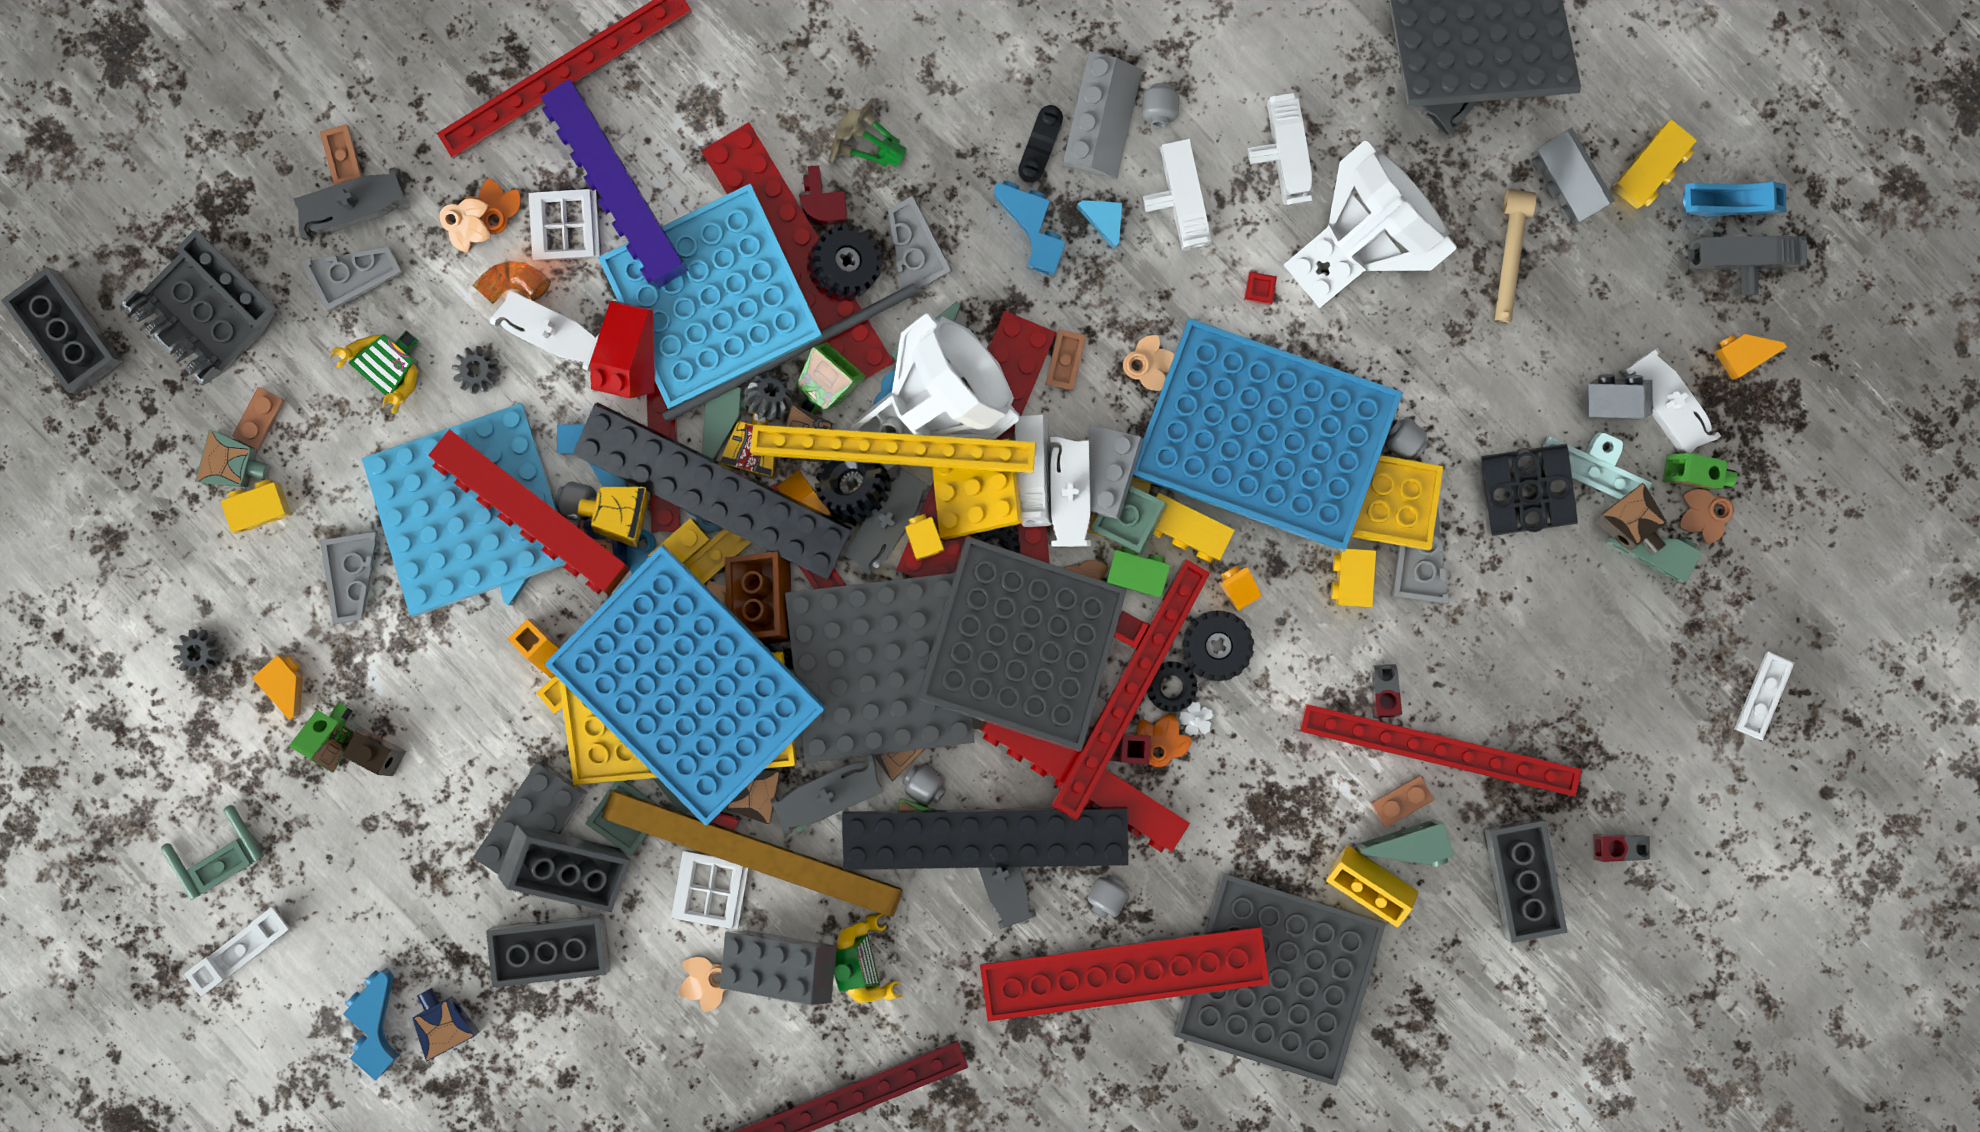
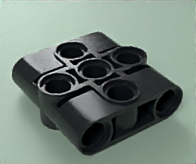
[1481,444,1578,536]

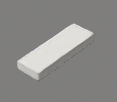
[1734,652,1795,741]

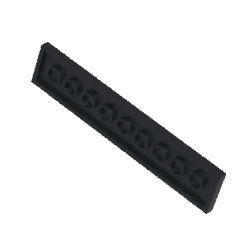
[573,402,853,580]
[842,807,1128,870]

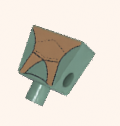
[195,430,269,487]

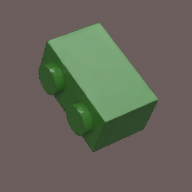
[1106,546,1170,598]

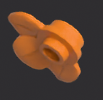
[465,178,521,235]
[1136,713,1192,768]

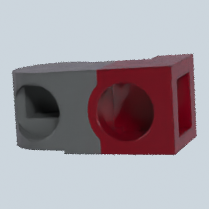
[1372,664,1402,718]
[1594,834,1650,862]

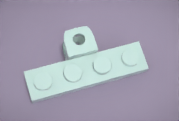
[1538,432,1652,500]

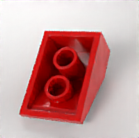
[590,301,655,399]

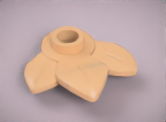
[439,198,491,252]
[1123,335,1175,391]
[678,956,726,1012]

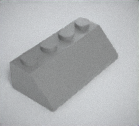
[1062,51,1142,179]

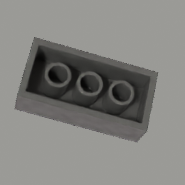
[1,267,123,395]
[473,761,588,874]
[1484,818,1568,943]
[498,824,631,912]
[486,915,610,988]
[720,930,837,1005]

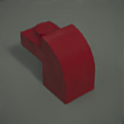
[799,165,848,225]
[1090,731,1151,765]

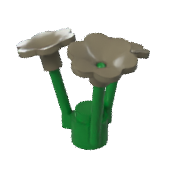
[828,98,906,167]

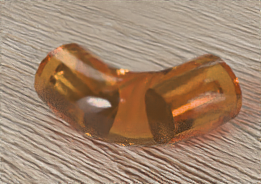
[472,261,551,304]

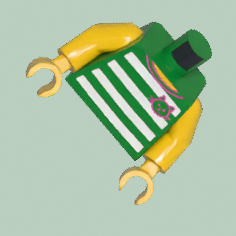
[329,330,419,414]
[834,914,902,1003]

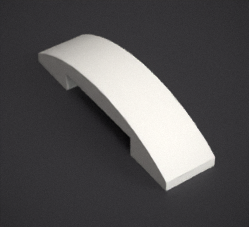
[184,906,290,996]

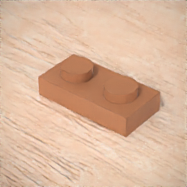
[320,124,363,185]
[1045,329,1086,391]
[232,387,285,450]
[1371,775,1434,828]

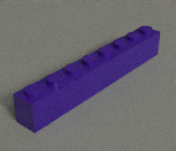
[541,79,688,288]

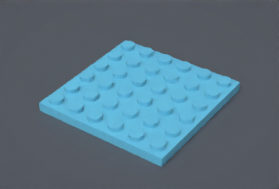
[598,184,823,409]
[362,403,566,617]

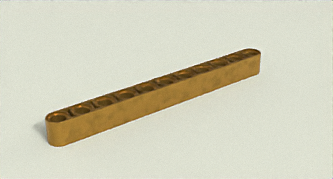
[601,790,903,917]

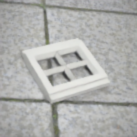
[529,189,600,261]
[671,850,749,929]

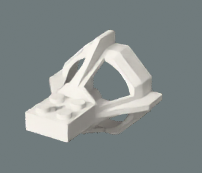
[1284,140,1457,308]
[850,312,1020,470]

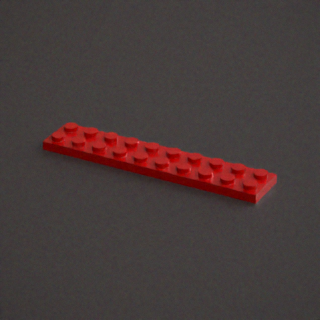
[701,122,894,383]
[896,310,1056,578]
[980,927,1269,1022]

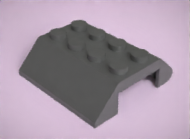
[121,229,277,386]

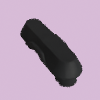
[1018,105,1063,183]

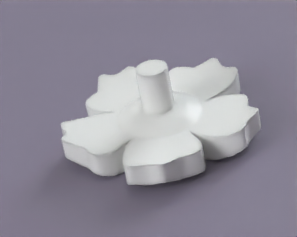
[1179,702,1214,736]

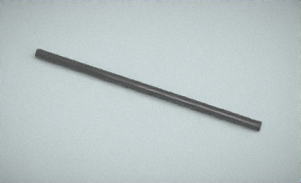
[662,283,918,423]

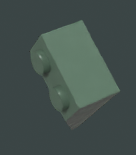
[1355,819,1454,867]

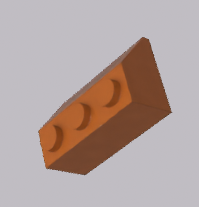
[725,551,791,644]

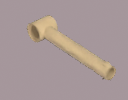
[1494,189,1536,323]

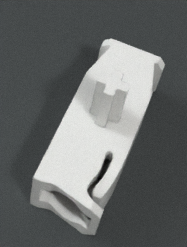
[1248,93,1315,205]
[1142,139,1212,251]
[490,290,599,372]
[1622,348,1721,454]
[1015,415,1051,527]
[1050,437,1091,547]

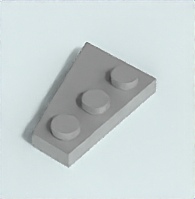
[888,196,953,290]
[300,247,403,312]
[1089,425,1144,520]
[320,532,378,624]

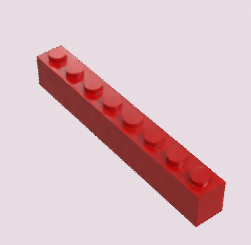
[428,429,630,596]
[979,721,1190,853]

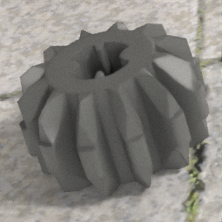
[452,346,501,394]
[743,373,792,423]
[173,629,223,676]

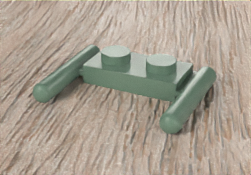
[161,805,264,900]

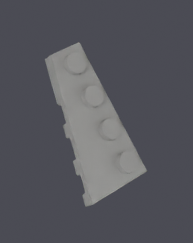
[1392,508,1449,604]

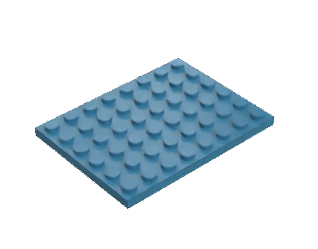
[1133,318,1403,552]
[544,544,826,826]

